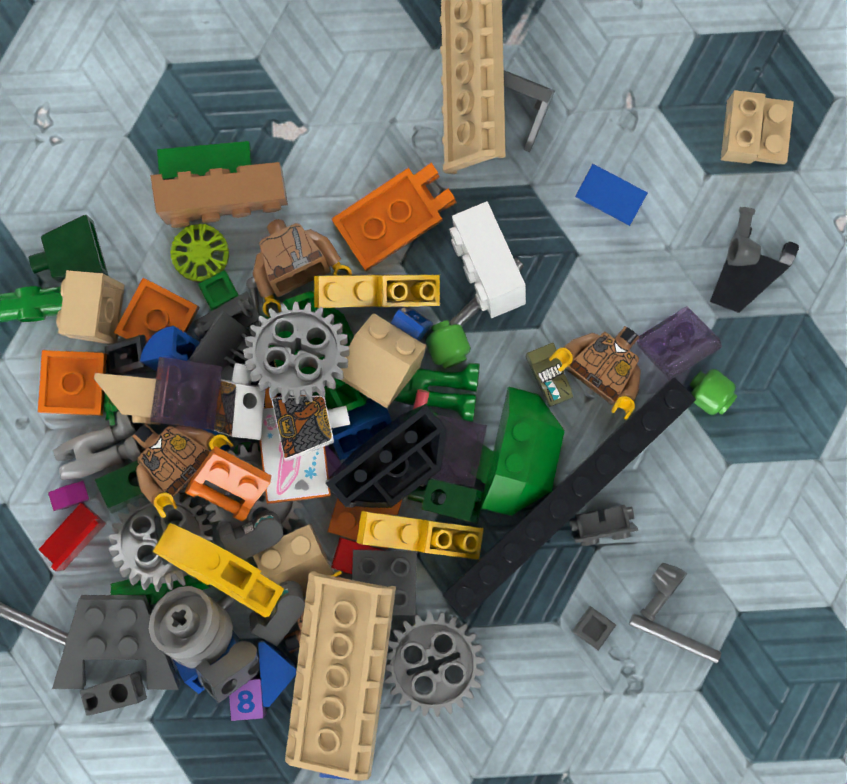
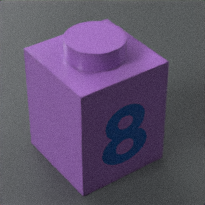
[229,675,267,721]

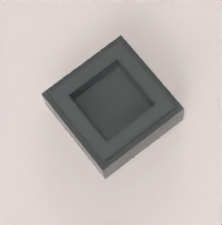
[572,606,616,651]

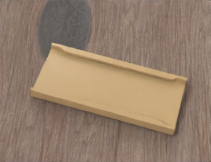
[440,0,506,174]
[285,571,396,781]

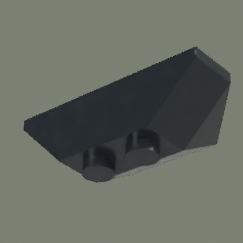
[325,404,447,508]

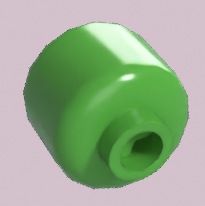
[425,320,471,369]
[689,369,737,415]

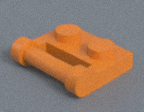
[185,446,272,522]

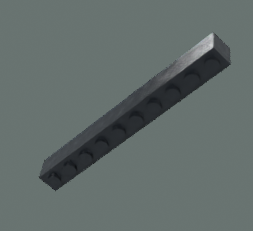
[442,377,696,619]

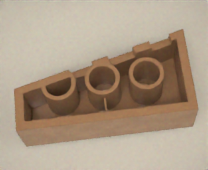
[150,162,288,228]

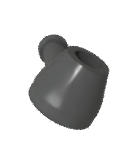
[727,207,761,266]
[640,563,687,622]

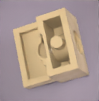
[721,90,794,165]

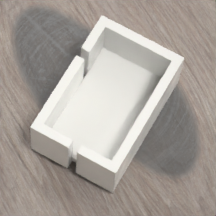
[449,201,526,318]

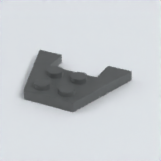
[52,595,181,690]

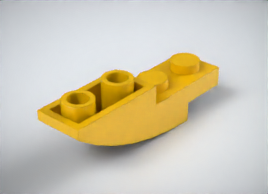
[314,275,440,308]
[357,511,484,560]
[152,523,284,617]

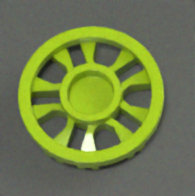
[170,224,229,282]

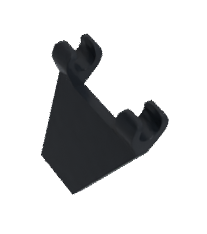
[710,227,799,313]

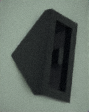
[105,335,155,376]

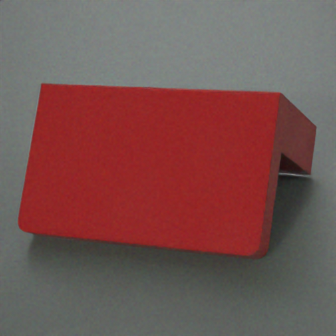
[38,503,106,571]

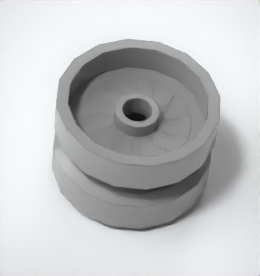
[148,586,233,668]

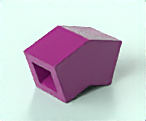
[48,480,89,511]

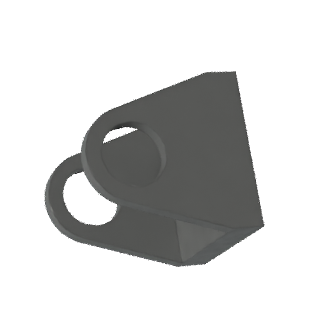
[504,70,555,152]

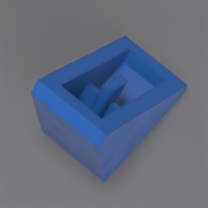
[391,307,434,341]
[258,640,297,707]

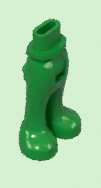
[394,363,480,422]

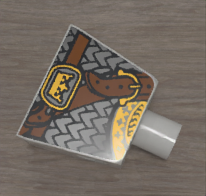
[205,363,265,440]
[271,396,350,461]

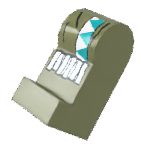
[525,343,573,407]

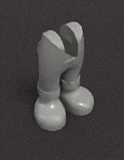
[53,410,145,480]

